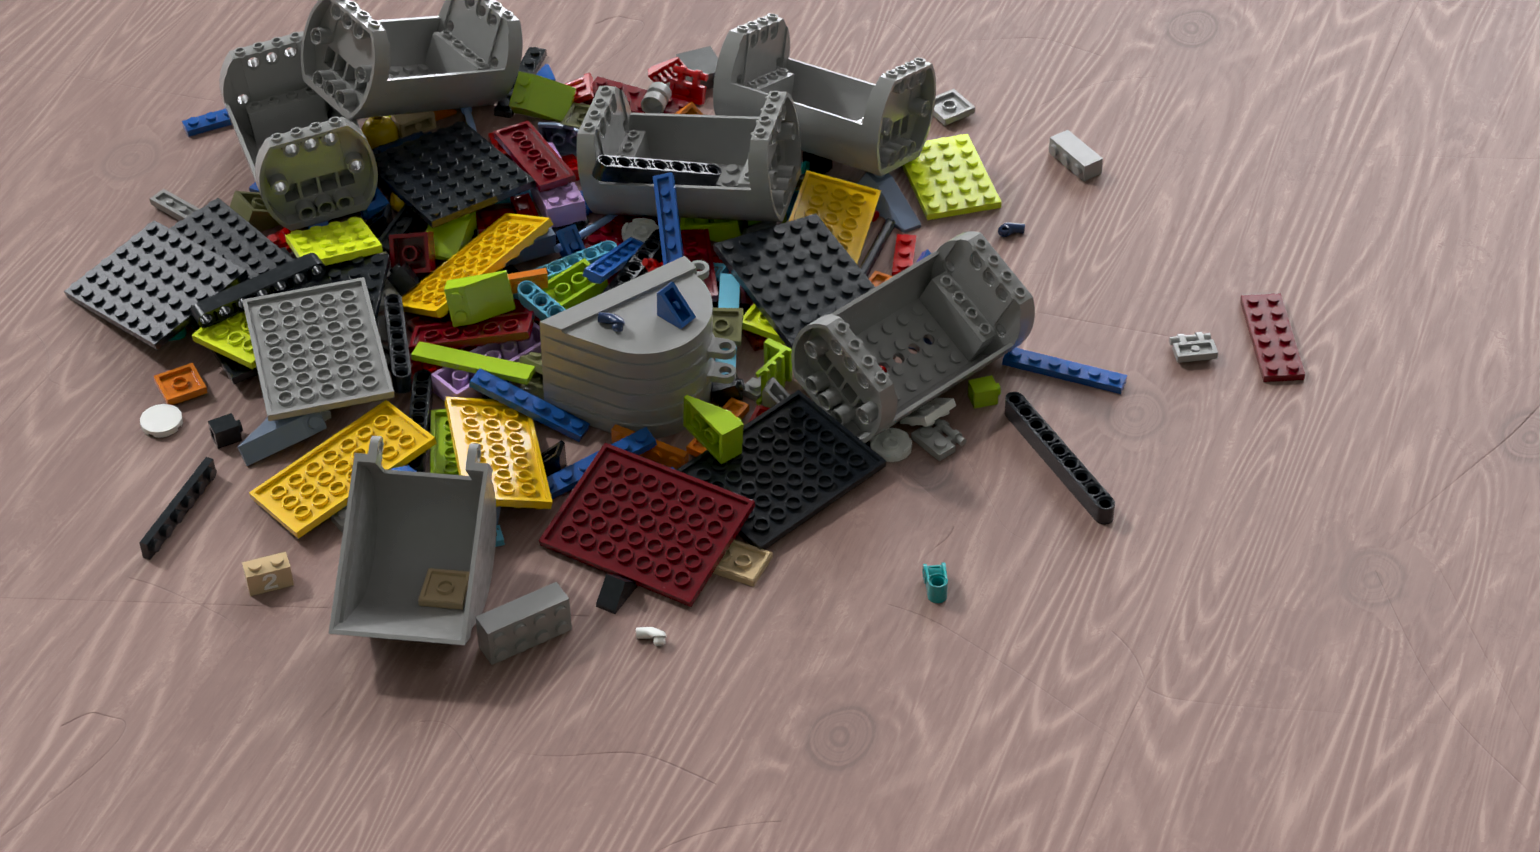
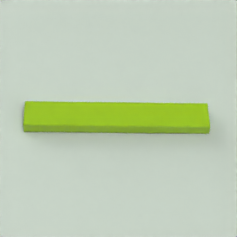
[411,341,535,385]

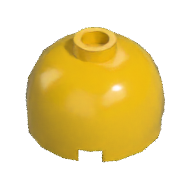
[361,116,399,149]

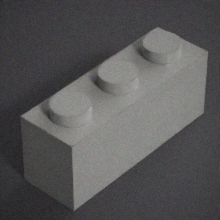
[1049,130,1103,181]

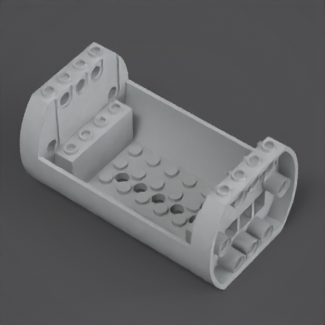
[301,0,523,120]
[713,13,936,176]
[219,31,378,231]
[577,86,801,222]
[791,231,1035,443]

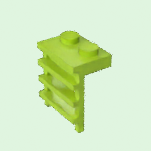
[755,338,792,405]

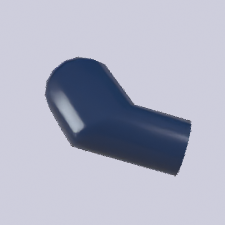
[998,222,1025,237]
[598,312,625,332]

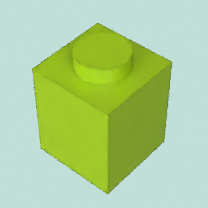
[968,375,1001,409]

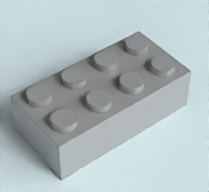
[475,582,572,665]

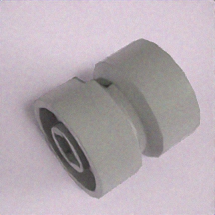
[641,82,672,114]

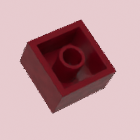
[389,232,436,273]

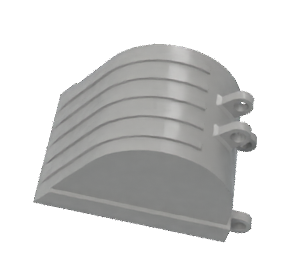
[539,256,736,439]
[328,436,496,645]

